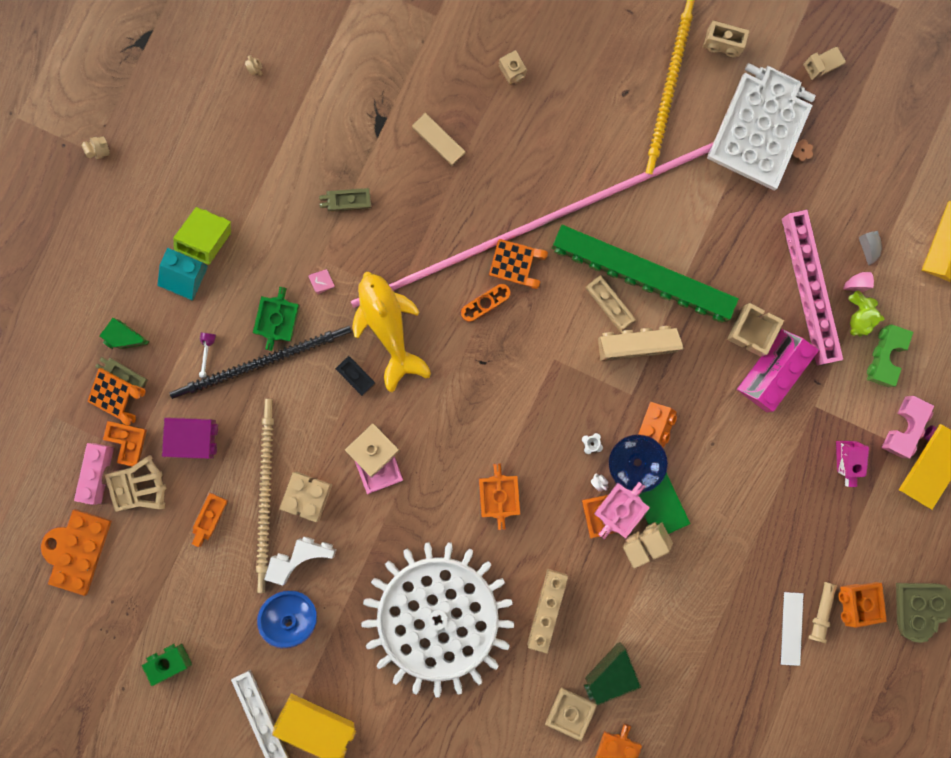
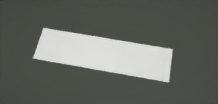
[781,592,803,666]

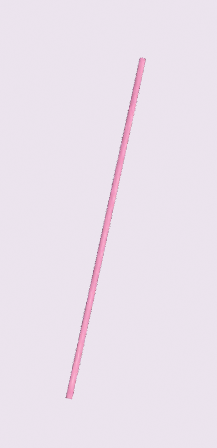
[351,142,714,308]

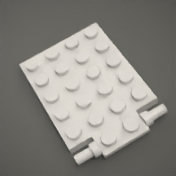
[707,63,816,191]

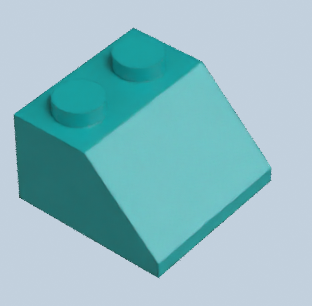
[157,247,208,301]

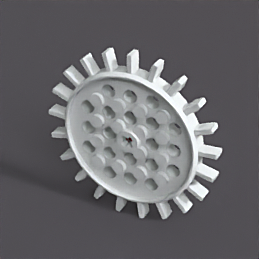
[361,542,514,697]

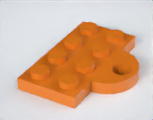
[41,509,112,596]

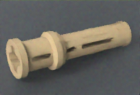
[808,582,837,643]

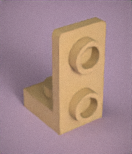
[803,47,846,80]

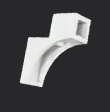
[264,536,337,585]

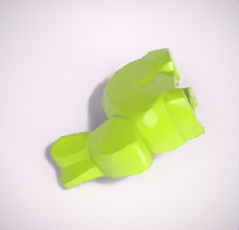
[848,290,885,337]

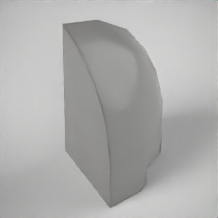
[859,231,882,266]

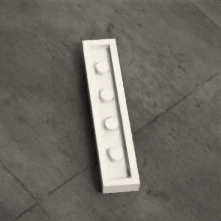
[231,670,289,758]

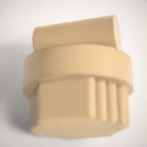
[81,137,110,159]

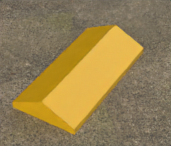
[922,201,951,282]

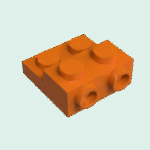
[839,582,887,628]

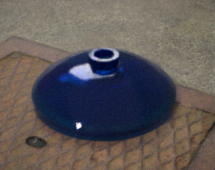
[609,434,668,493]

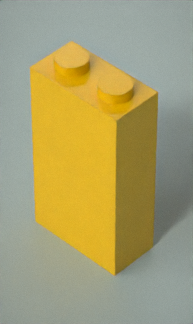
[272,693,356,758]

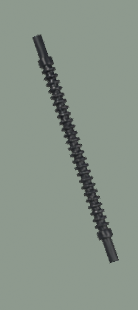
[169,325,352,399]

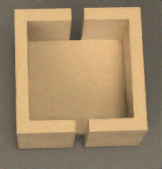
[727,303,784,357]
[280,472,333,522]
[623,522,673,568]

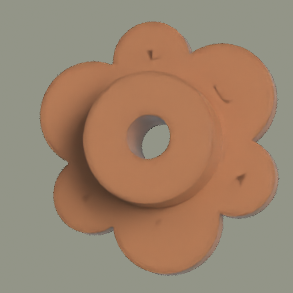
[792,139,813,161]

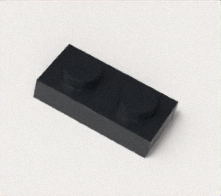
[335,356,376,396]

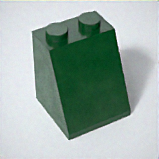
[584,642,641,705]

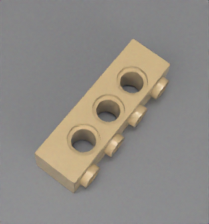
[527,569,568,653]

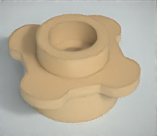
[245,55,262,76]

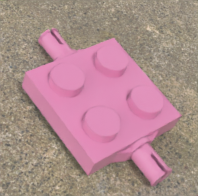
[594,482,650,539]

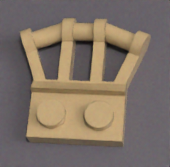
[105,455,167,512]

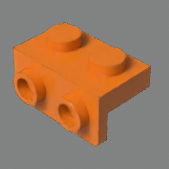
[637,402,677,447]

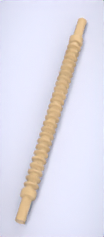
[256,399,274,593]

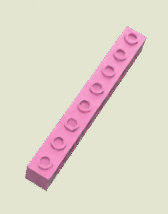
[782,210,843,366]

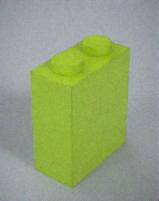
[173,207,231,265]

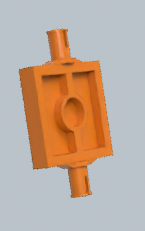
[479,463,520,530]
[595,723,642,758]

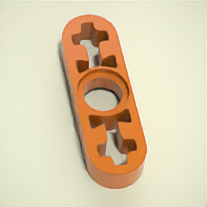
[461,284,510,322]

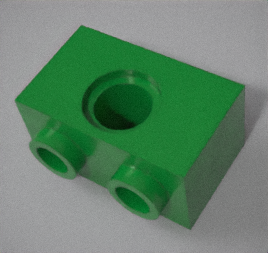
[141,644,192,687]

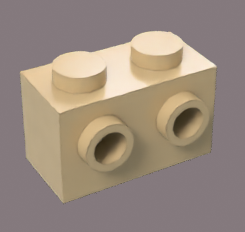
[703,21,749,57]

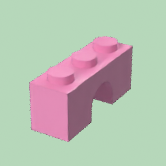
[882,396,934,458]
[74,443,114,505]

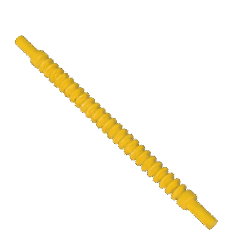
[646,0,695,175]

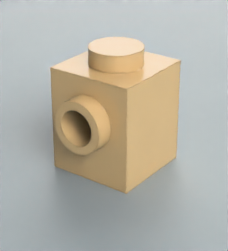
[499,50,527,85]

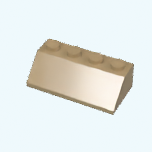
[598,326,683,361]

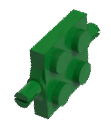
[253,286,300,351]

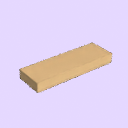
[412,113,465,166]
[585,275,636,332]

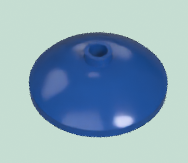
[257,591,317,649]

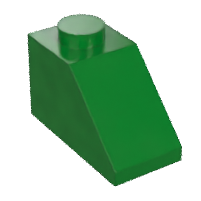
[99,318,149,349]

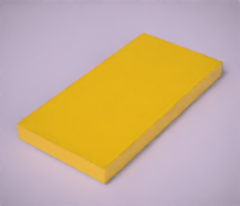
[899,424,951,510]

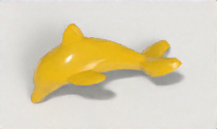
[352,271,431,393]

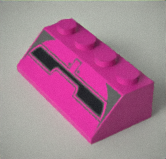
[736,329,819,413]

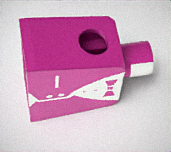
[836,441,869,487]

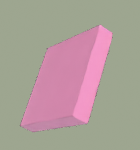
[355,456,403,494]

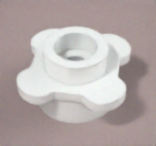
[582,433,603,454]
[591,473,609,492]

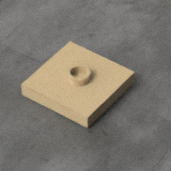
[345,423,399,478]
[545,687,597,741]

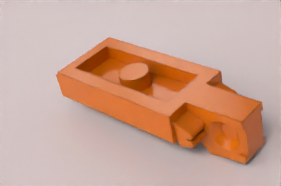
[191,493,228,547]

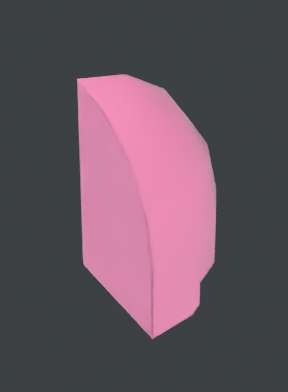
[843,272,874,292]

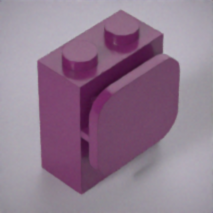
[162,418,218,459]

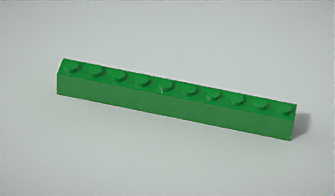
[551,224,739,323]

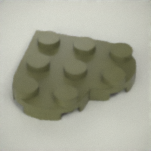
[896,583,951,643]

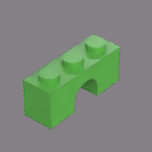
[867,324,913,388]

